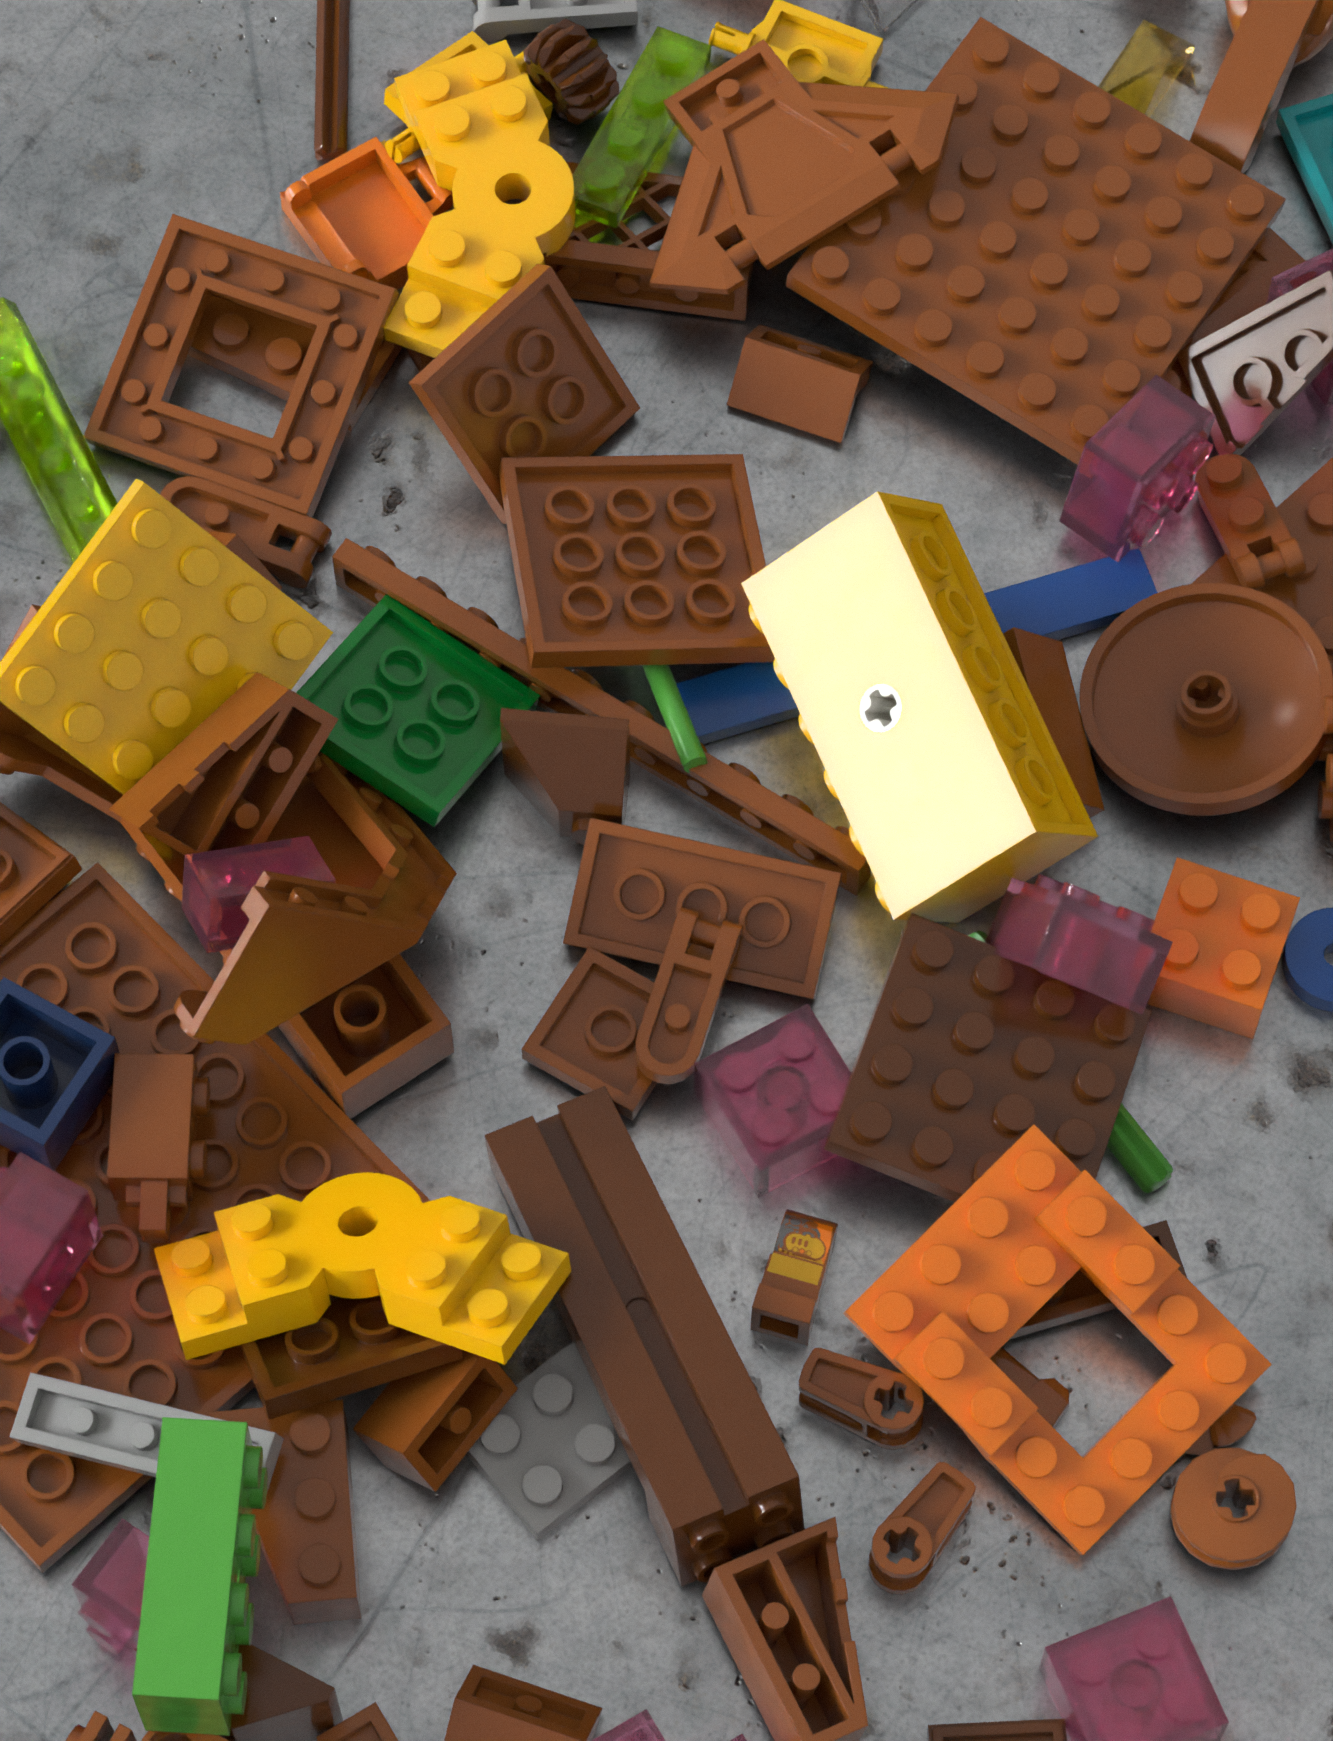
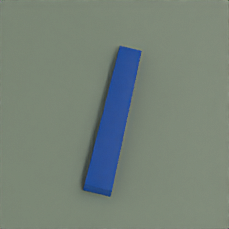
[676,548,1158,744]

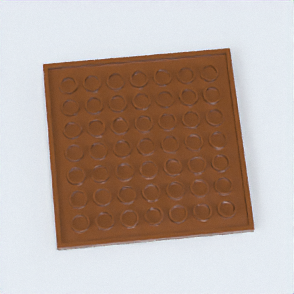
[0,862,430,1573]

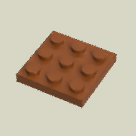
[408,264,640,525]

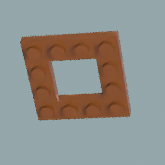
[83,214,400,518]

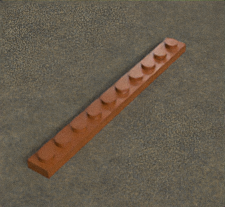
[332,538,871,896]

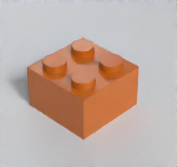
[1131,857,1300,1039]

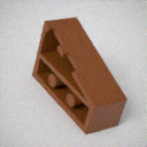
[108,672,338,886]
[207,1400,362,1625]
[702,1517,868,1741]

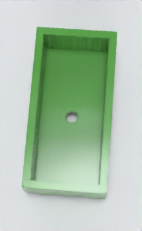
[132,1417,268,1736]

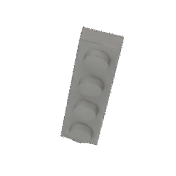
[9,1372,284,1492]

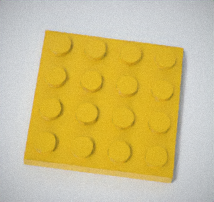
[0,479,333,795]

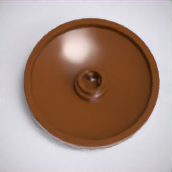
[1079,583,1333,816]

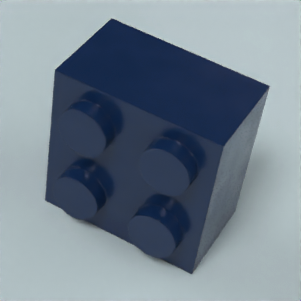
[0,977,120,1173]

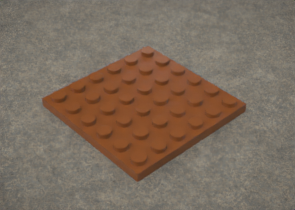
[786,17,1286,475]

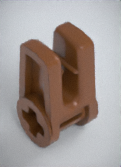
[799,1348,924,1450]
[868,1462,976,1595]

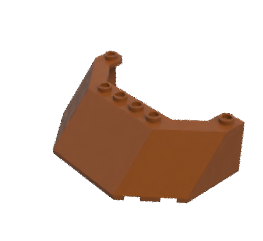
[0,604,457,1045]

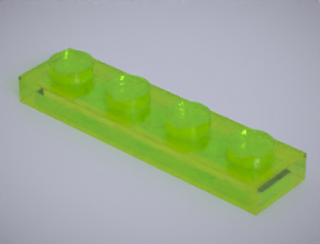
[572,26,712,228]

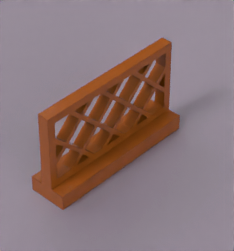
[521,161,754,321]

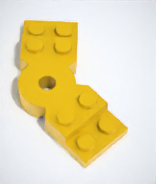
[383,40,576,358]
[154,1172,571,1365]

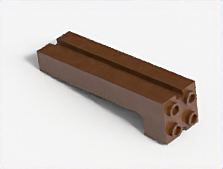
[484,1086,805,1587]

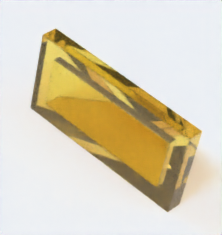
[1098,20,1195,117]

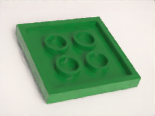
[297,594,541,827]

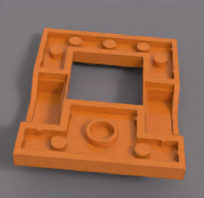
[843,1124,1272,1555]

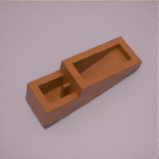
[1190,0,1319,173]

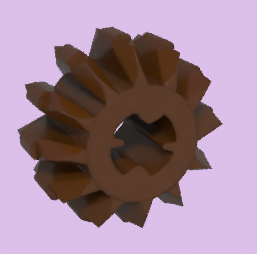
[523,18,620,125]

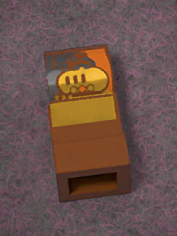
[750,1209,838,1346]

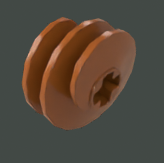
[1170,1447,1297,1570]

